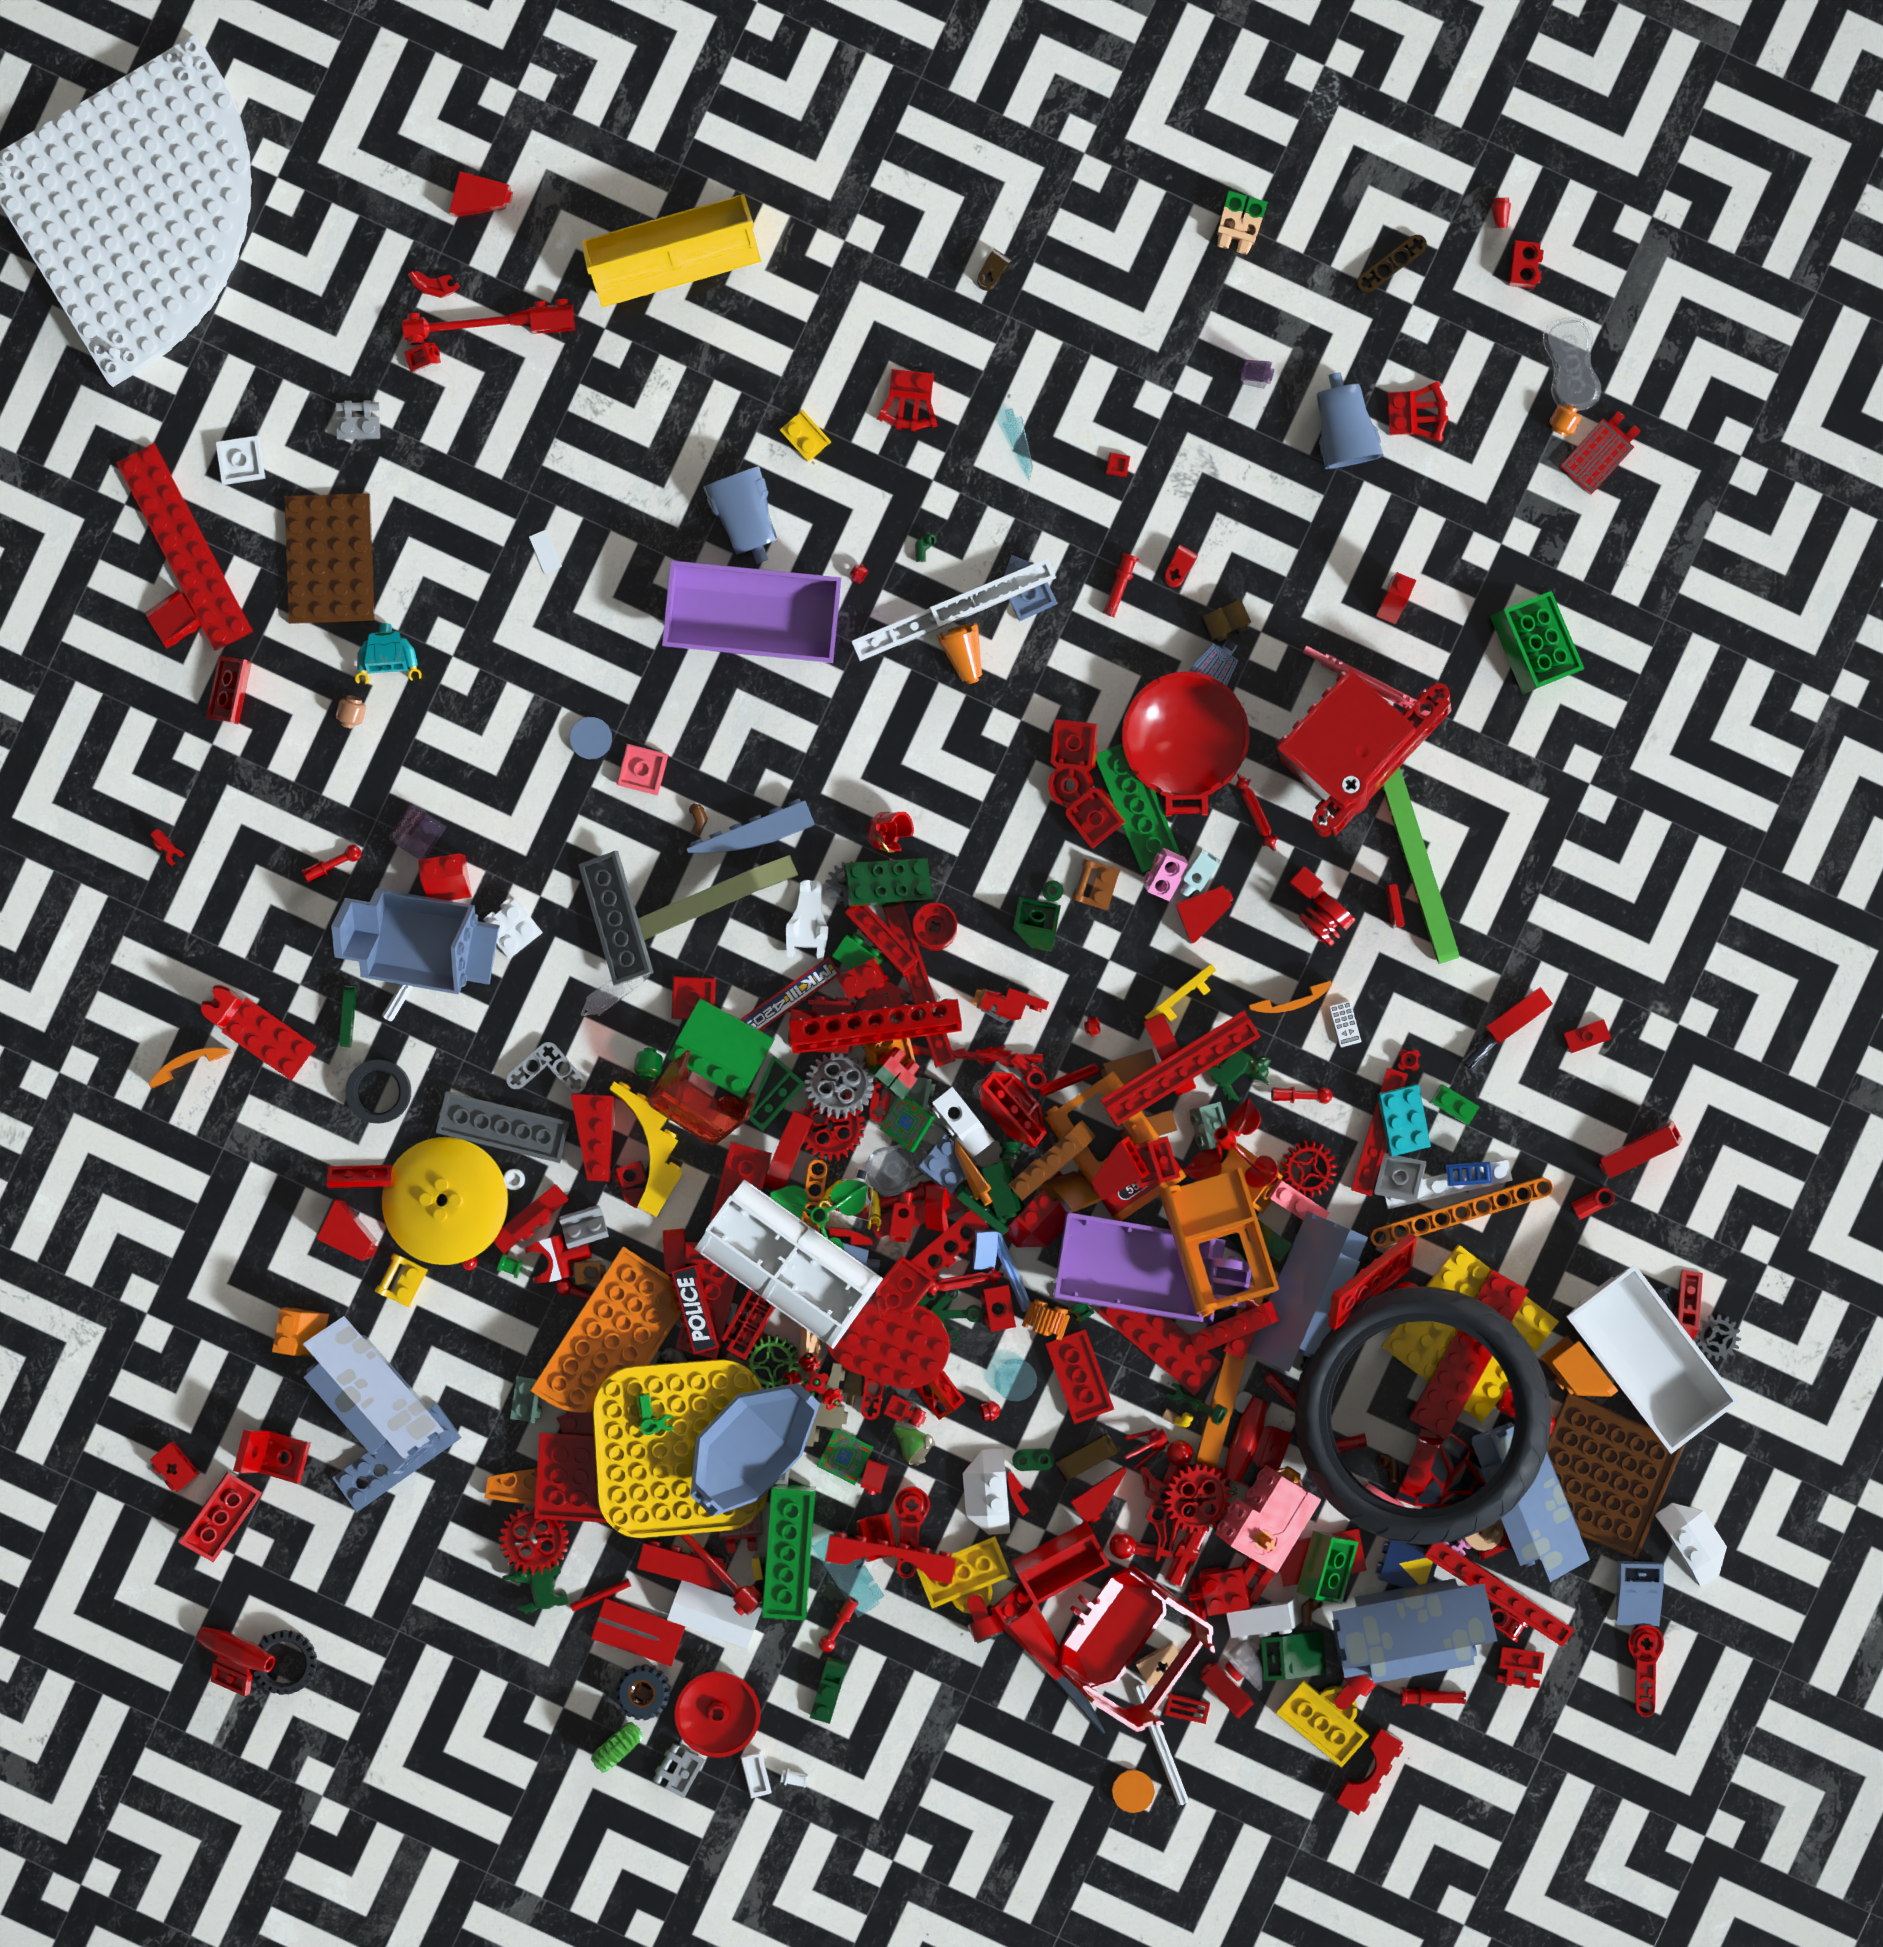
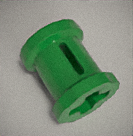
[497,1253,524,1278]

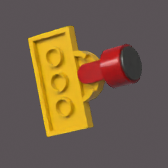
[916,1537,1011,1644]
[1276,1673,1378,1768]

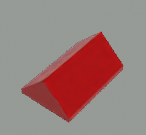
[206,656,252,725]

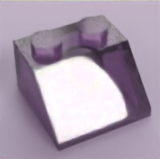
[388,803,447,860]

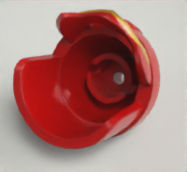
[866,812,914,852]

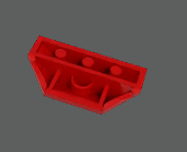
[980,1072,1047,1148]
[1004,1171,1076,1248]

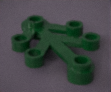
[918,1289,982,1342]

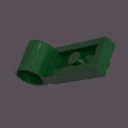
[810,1657,848,1724]

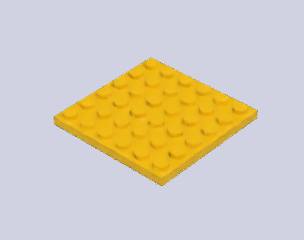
[1381,1244,1559,1423]

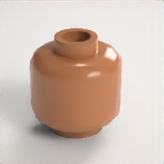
[336,695,366,728]

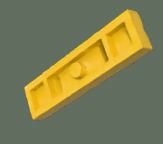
[1144,964,1216,1022]

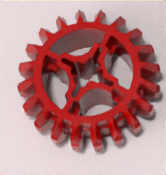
[1279,1140,1337,1198]

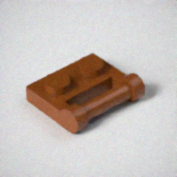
[1071,859,1120,911]

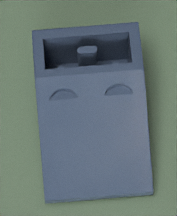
[1616,1561,1664,1626]

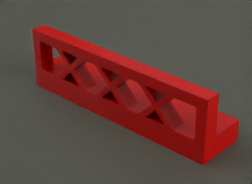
[845,905,919,977]
[915,1371,966,1420]

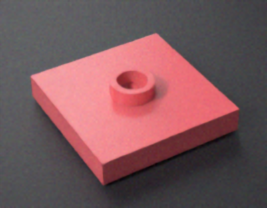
[616,744,668,796]

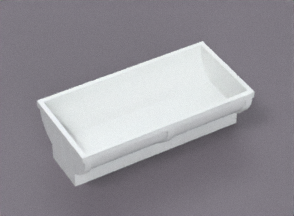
[694,1180,883,1349]
[1566,1265,1739,1454]

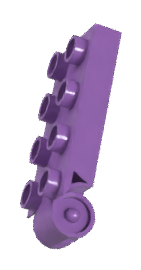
[1052,1213,1251,1325]

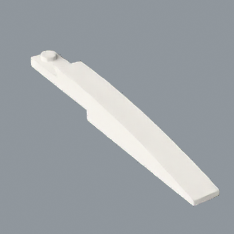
[852,558,1056,661]

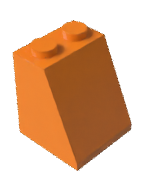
[1218,1143,1286,1214]
[272,1306,329,1356]

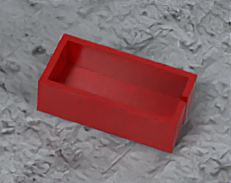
[1012,1521,1110,1605]

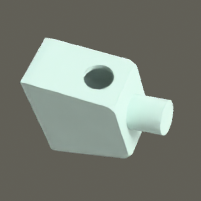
[1180,849,1220,898]

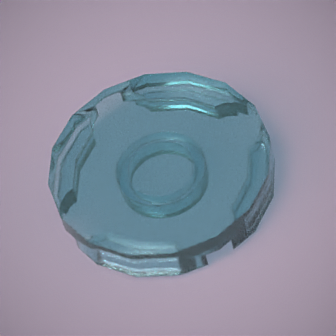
[995,1358,1037,1401]

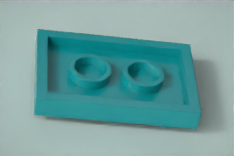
[1377,1084,1431,1157]

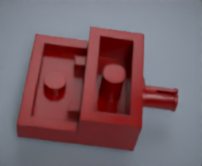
[1189,1566,1251,1616]

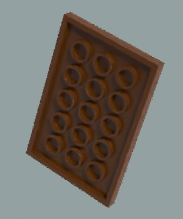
[285,493,375,624]

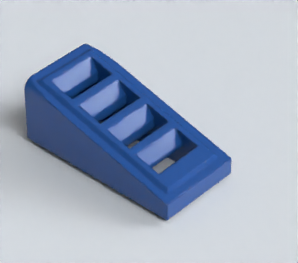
[1446,1162,1492,1186]

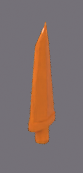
[955,1139,992,1205]

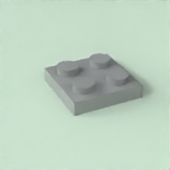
[1375,1153,1426,1203]

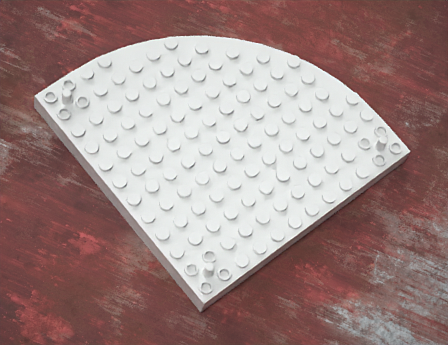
[0,33,252,387]

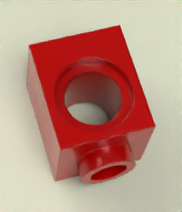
[614,1160,648,1189]

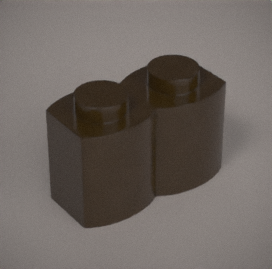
[1201,599,1252,643]

